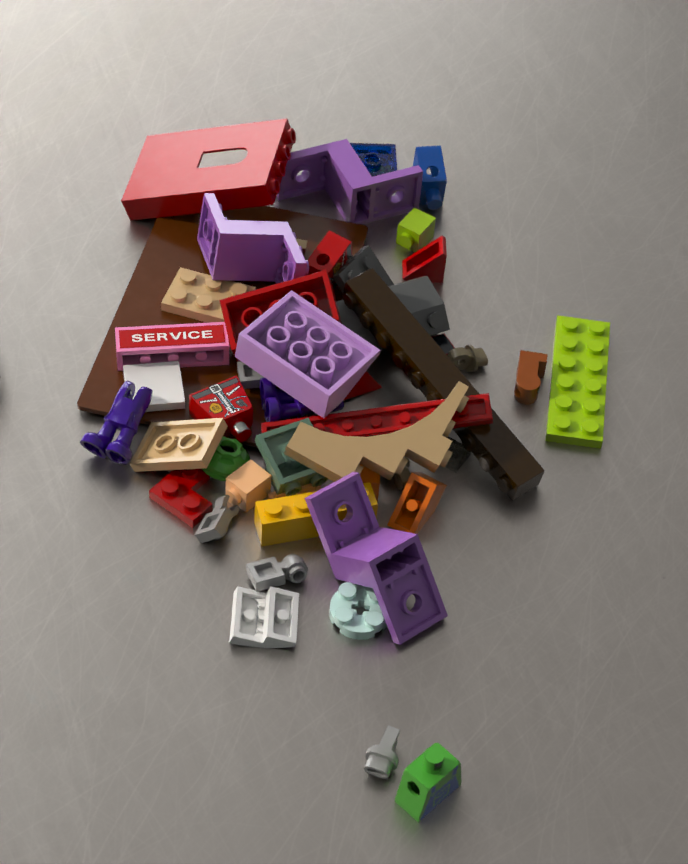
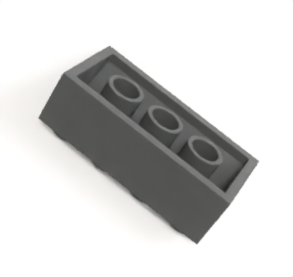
[336,276,450,350]

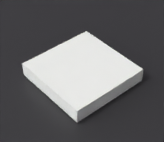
[123,361,185,412]

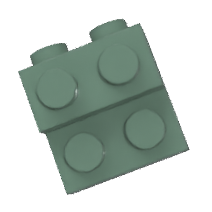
[255,417,328,496]

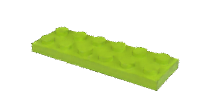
[545,315,610,449]

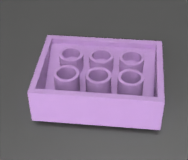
[235,290,380,418]

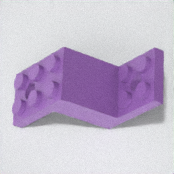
[276,139,423,225]
[197,193,309,284]
[305,472,448,645]

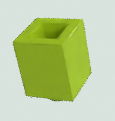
[396,208,436,252]

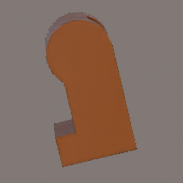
[514,350,548,405]

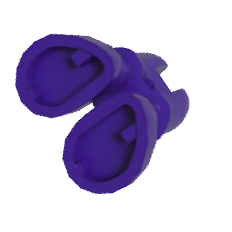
[260,377,344,422]
[80,381,153,464]

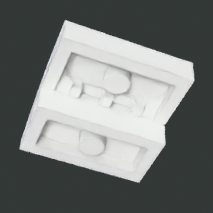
[229,586,299,648]

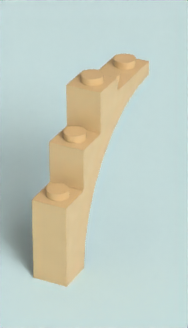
[284,381,469,482]

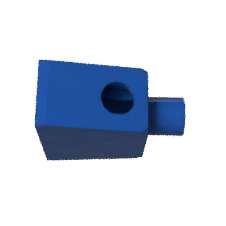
[413,145,447,210]

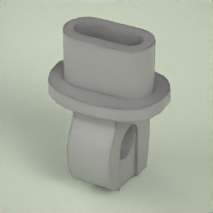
[364,726,400,779]

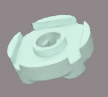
[329,582,387,640]

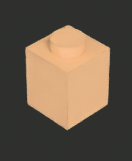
[225,459,272,513]

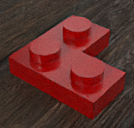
[149,469,213,528]

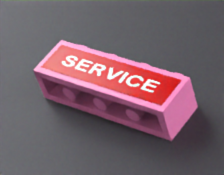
[115,322,229,371]

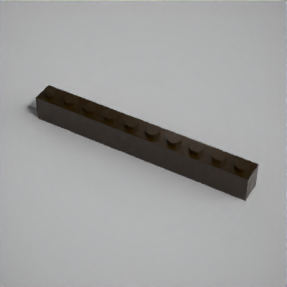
[342,268,545,501]

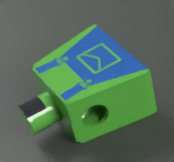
[395,743,462,822]

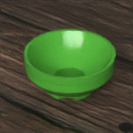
[202,436,250,482]

